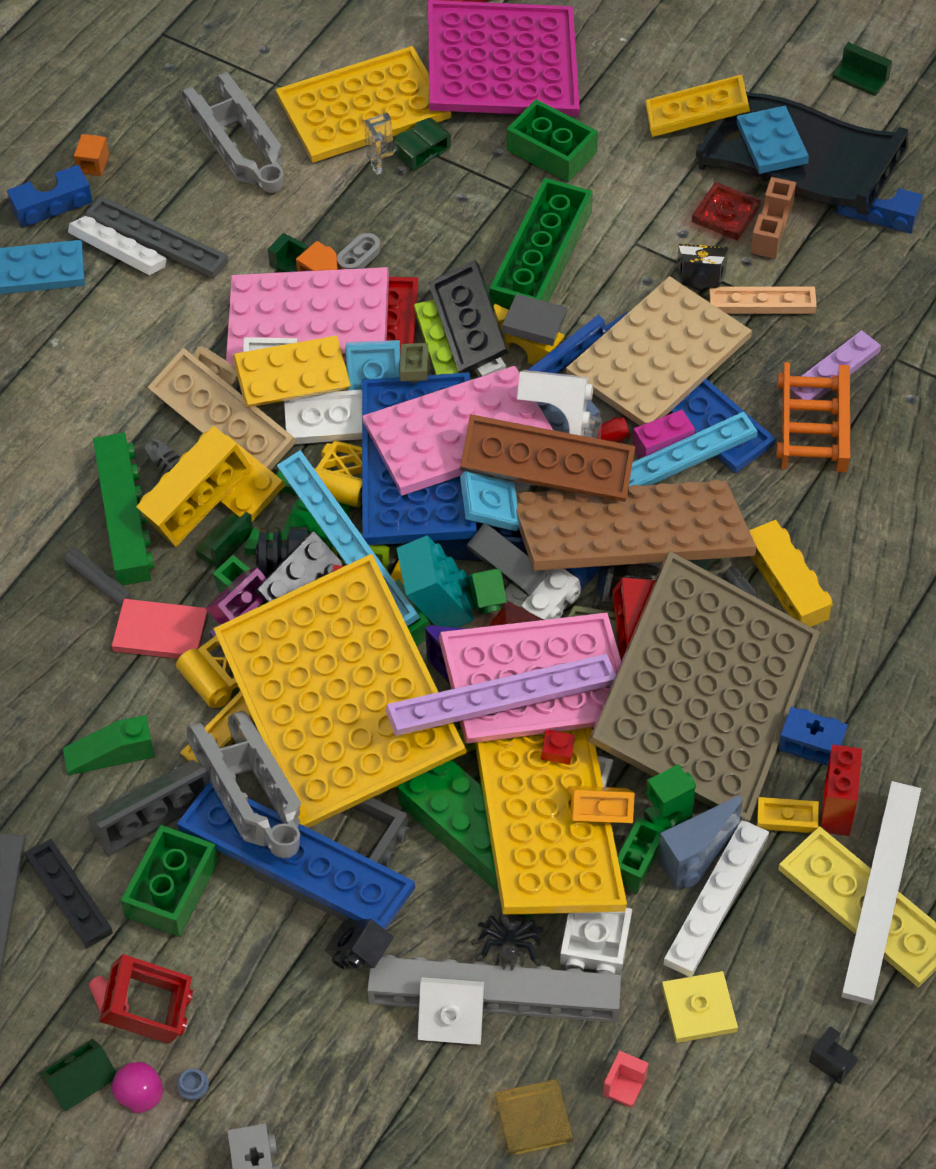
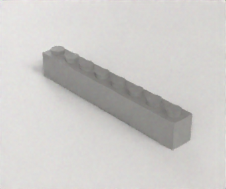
[368,955,621,1023]

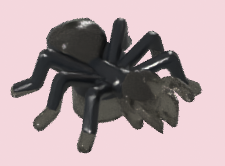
[471,911,548,971]

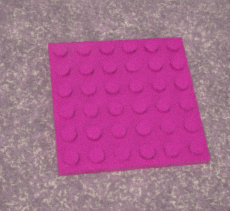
[427,0,580,117]

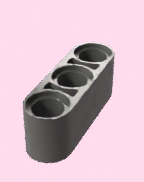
[466,523,548,596]

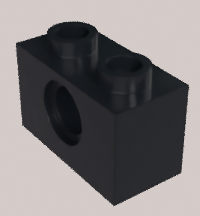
[324,919,394,970]

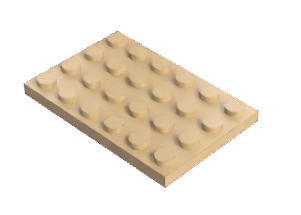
[566,276,752,426]

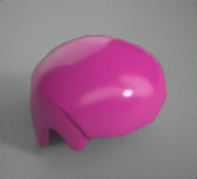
[111,1062,164,1113]

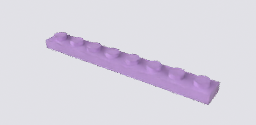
[385,654,616,736]

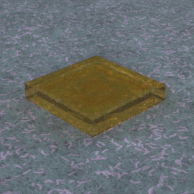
[495,1079,573,1155]

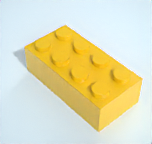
[136,425,252,547]

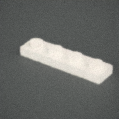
[68,216,167,275]

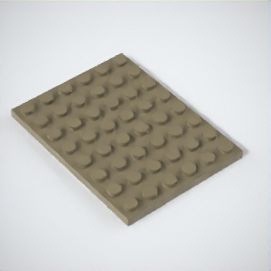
[588,551,820,822]

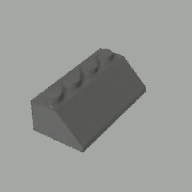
[87,760,209,857]

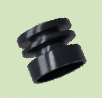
[256,526,310,577]

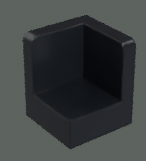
[809,1026,858,1084]

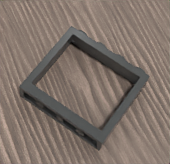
[253,798,410,921]

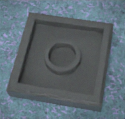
[501,294,568,346]

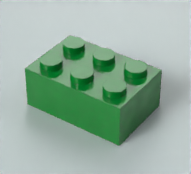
[507,99,598,182]
[120,824,219,937]

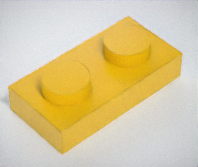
[757,797,819,833]

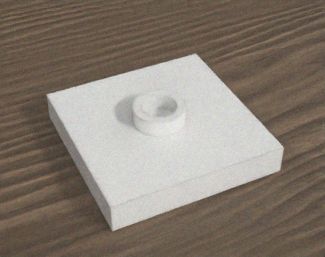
[418,977,484,1045]

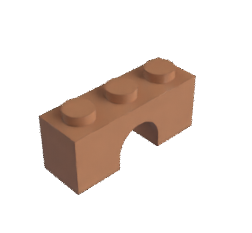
[750,177,796,259]

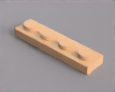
[709,287,817,314]

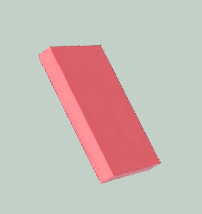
[112,599,208,659]

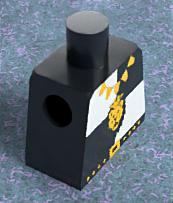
[677,244,728,289]

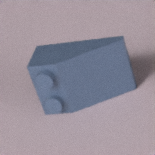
[658,795,743,890]

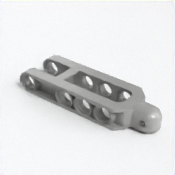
[181,72,284,193]
[187,710,301,859]

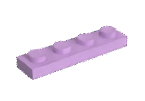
[790,330,881,400]

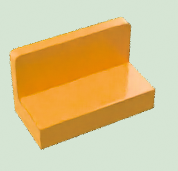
[568,786,635,823]

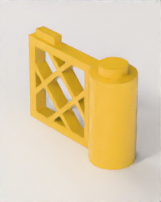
[314,440,362,508]
[176,636,238,708]

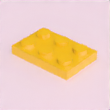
[220,435,286,522]

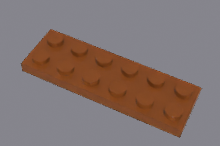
[460,414,635,502]

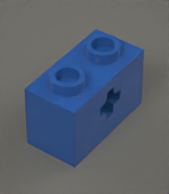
[778,707,848,766]

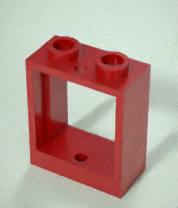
[820,744,862,836]
[99,954,193,1044]

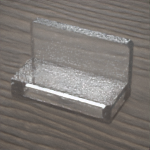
[364,113,393,175]

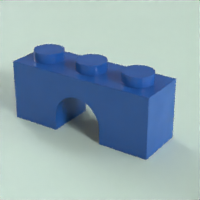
[7,165,93,228]
[837,188,923,234]

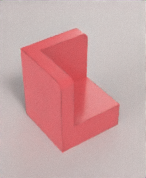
[603,1050,649,1107]

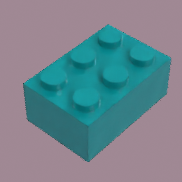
[397,535,474,628]

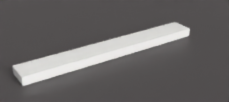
[841,781,921,1005]

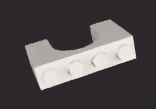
[509,370,593,486]

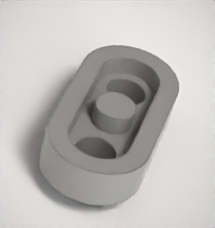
[337,233,380,270]

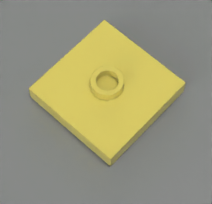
[662,971,738,1043]

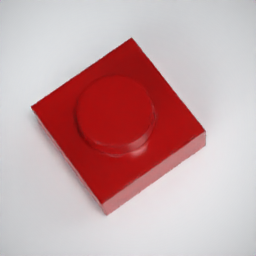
[541,730,575,765]

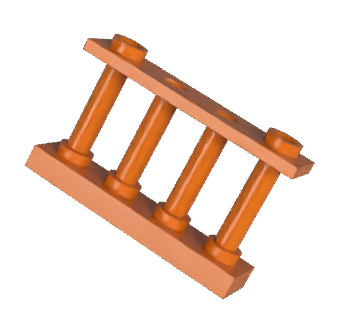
[776,362,850,472]

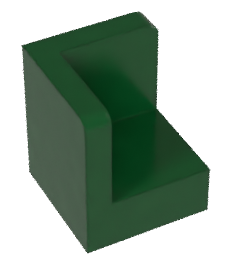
[268,233,308,273]

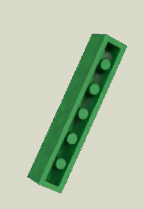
[93,432,155,586]

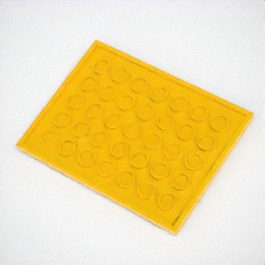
[213,554,467,828]

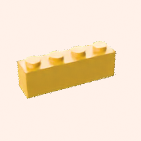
[749,520,833,627]

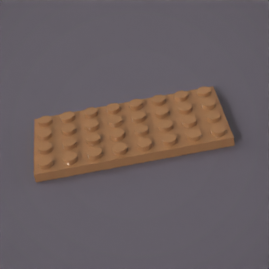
[516,480,756,570]

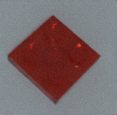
[692,182,761,241]

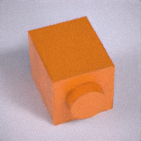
[74,134,109,177]

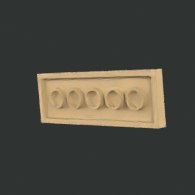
[148,348,297,471]

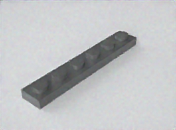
[86,196,228,279]

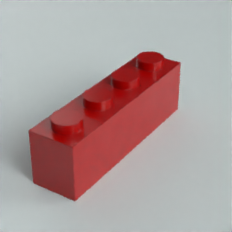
[612,578,655,661]

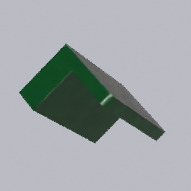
[833,42,892,96]
[195,512,253,569]
[39,1038,116,1111]

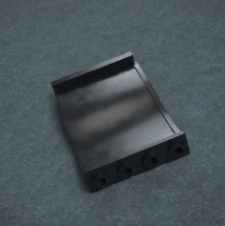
[696,87,908,215]

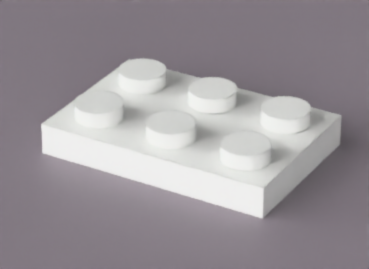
[284,389,362,444]

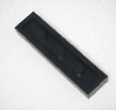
[25,839,113,949]

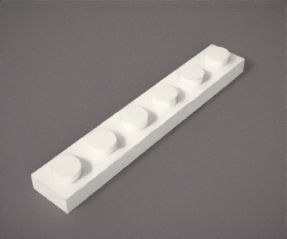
[663,820,769,978]

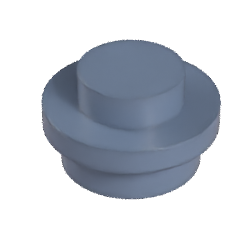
[177,1069,209,1100]

